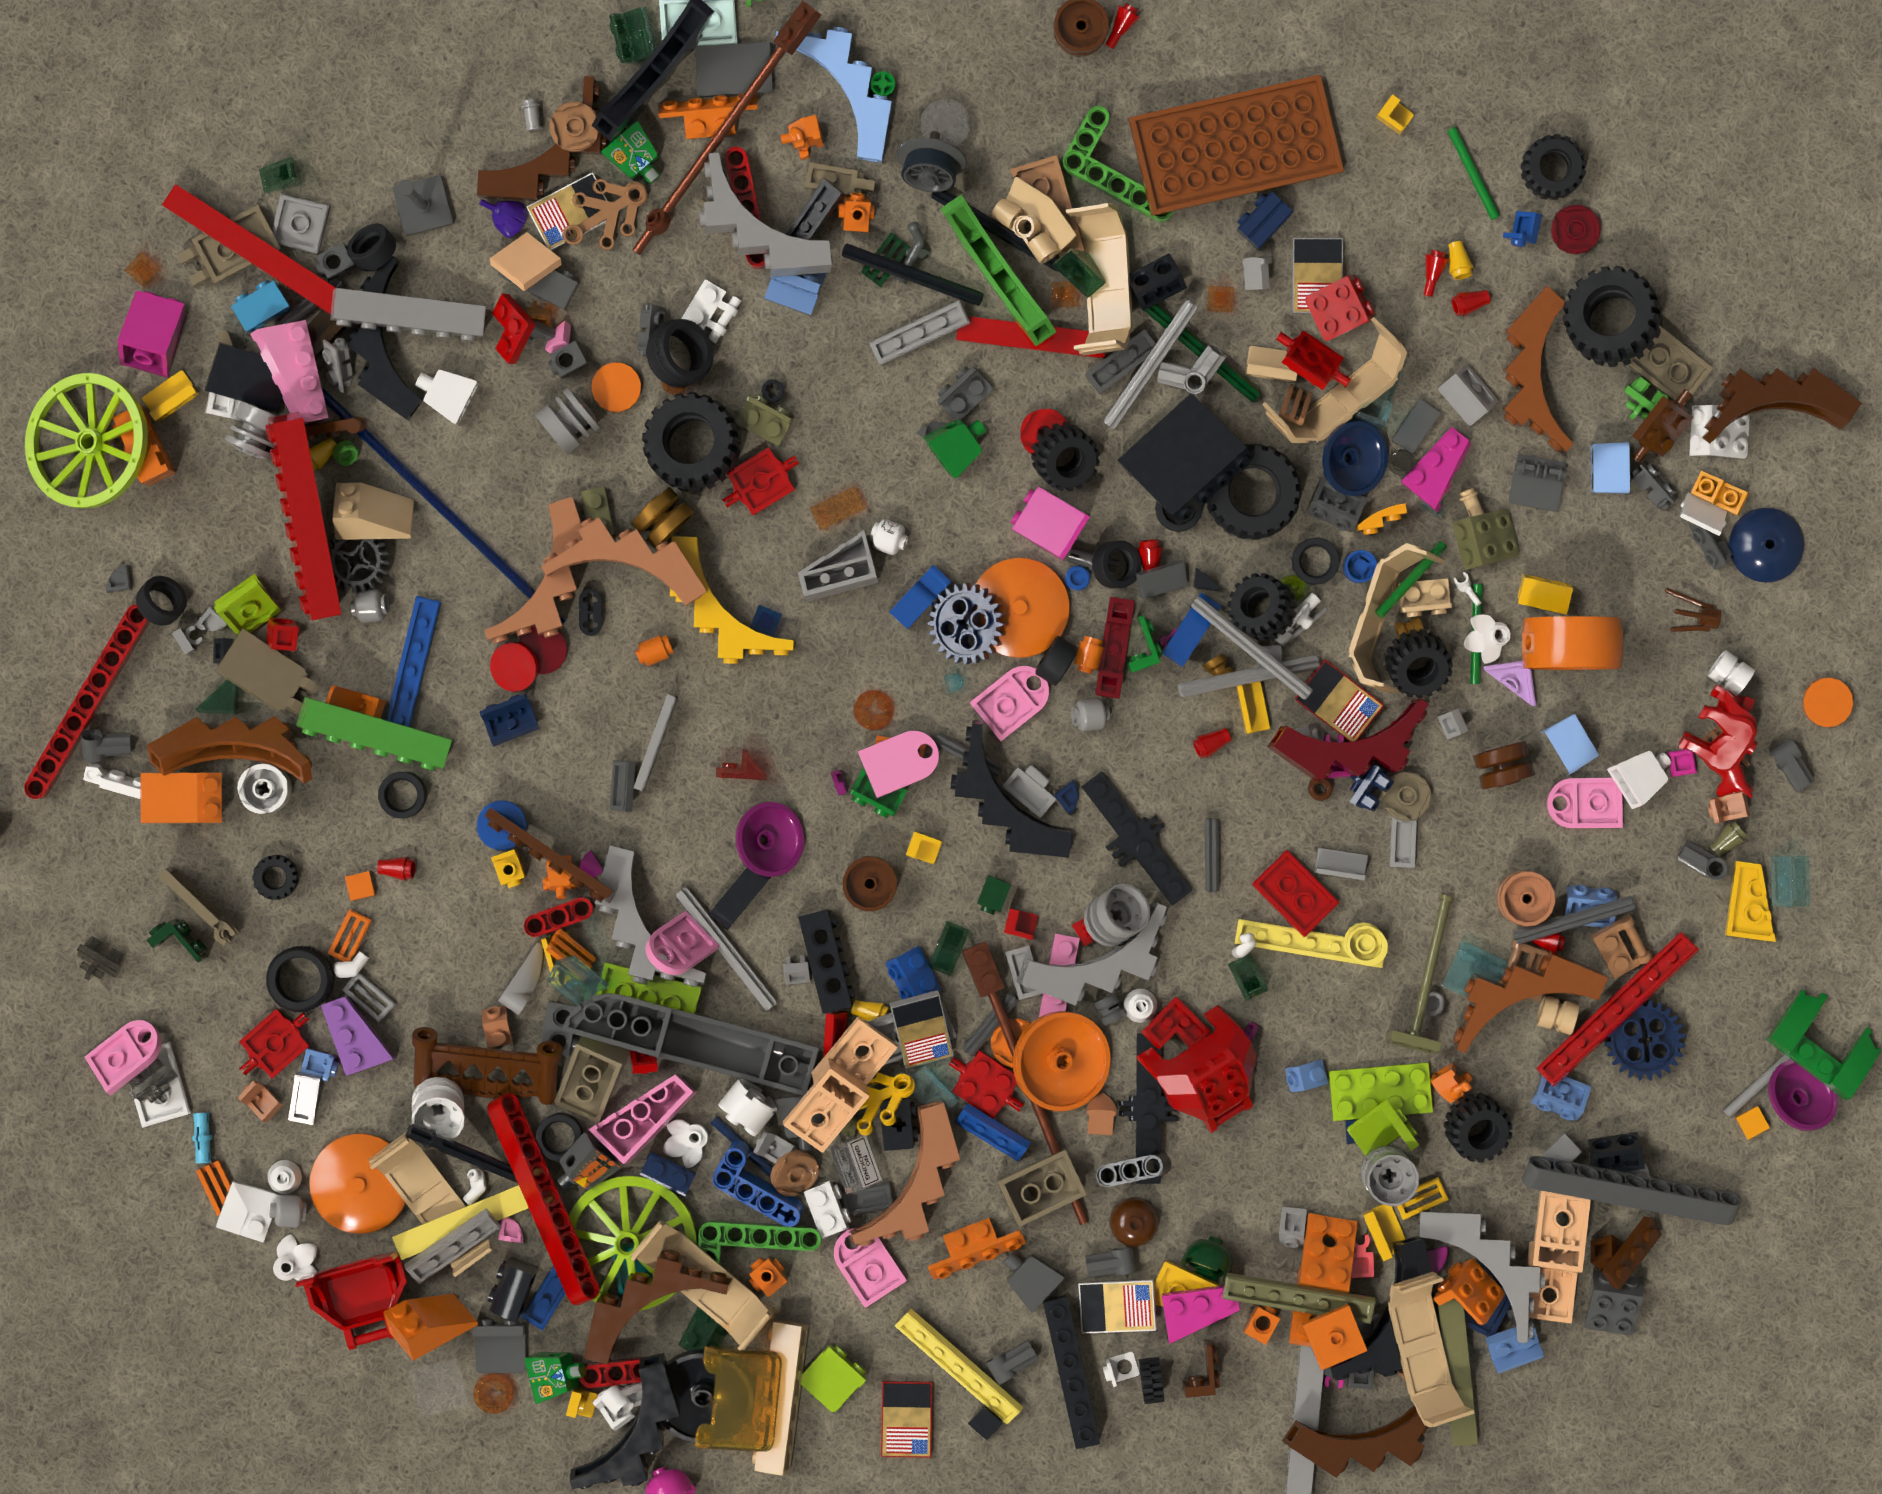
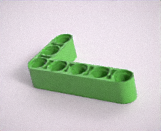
[1063,106,1173,223]
[698,1220,821,1264]

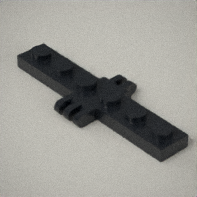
[1082,772,1192,906]
[1119,1033,1178,1184]

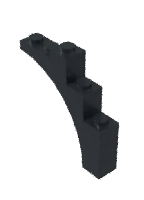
[591,0,715,142]
[348,256,423,421]
[950,720,1072,858]
[1324,1236,1437,1380]
[570,1353,680,1490]

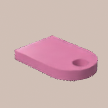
[970,666,1049,741]
[858,731,939,798]
[1547,778,1623,828]
[645,911,720,975]
[85,1020,162,1095]
[834,1227,907,1308]

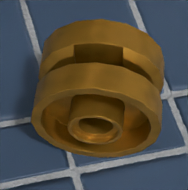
[631,487,695,549]

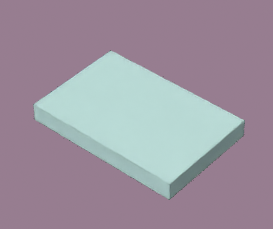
[659,0,737,46]

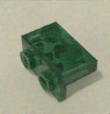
[609,7,656,64]
[678,1307,728,1352]

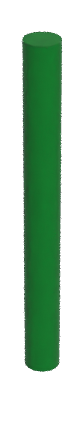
[1447,127,1500,220]
[1375,541,1447,618]
[1470,584,1483,684]

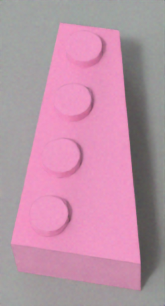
[250,320,329,425]
[588,1075,697,1164]

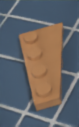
[1010,155,1086,259]

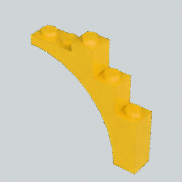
[670,536,794,664]

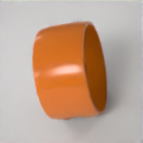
[1522,616,1623,670]

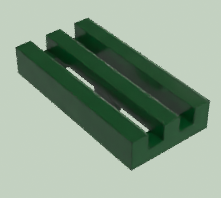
[861,233,911,288]

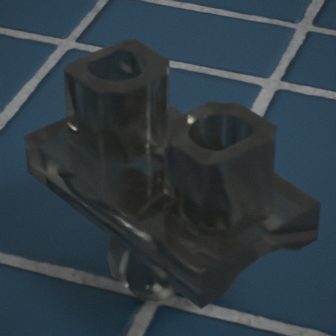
[77,936,123,981]
[129,1059,178,1103]

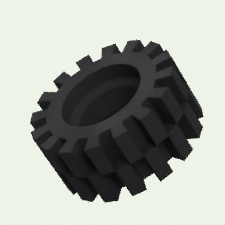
[1139,1357,1165,1404]

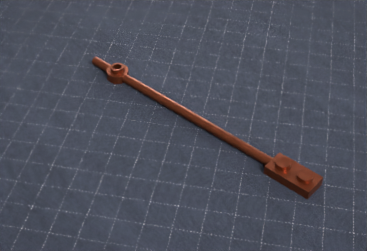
[632,0,821,255]
[962,941,1089,1225]

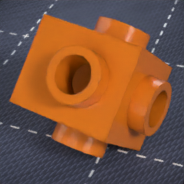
[838,192,875,232]
[749,1256,788,1297]

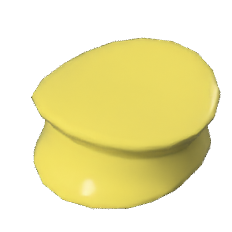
[1344,922,1388,966]

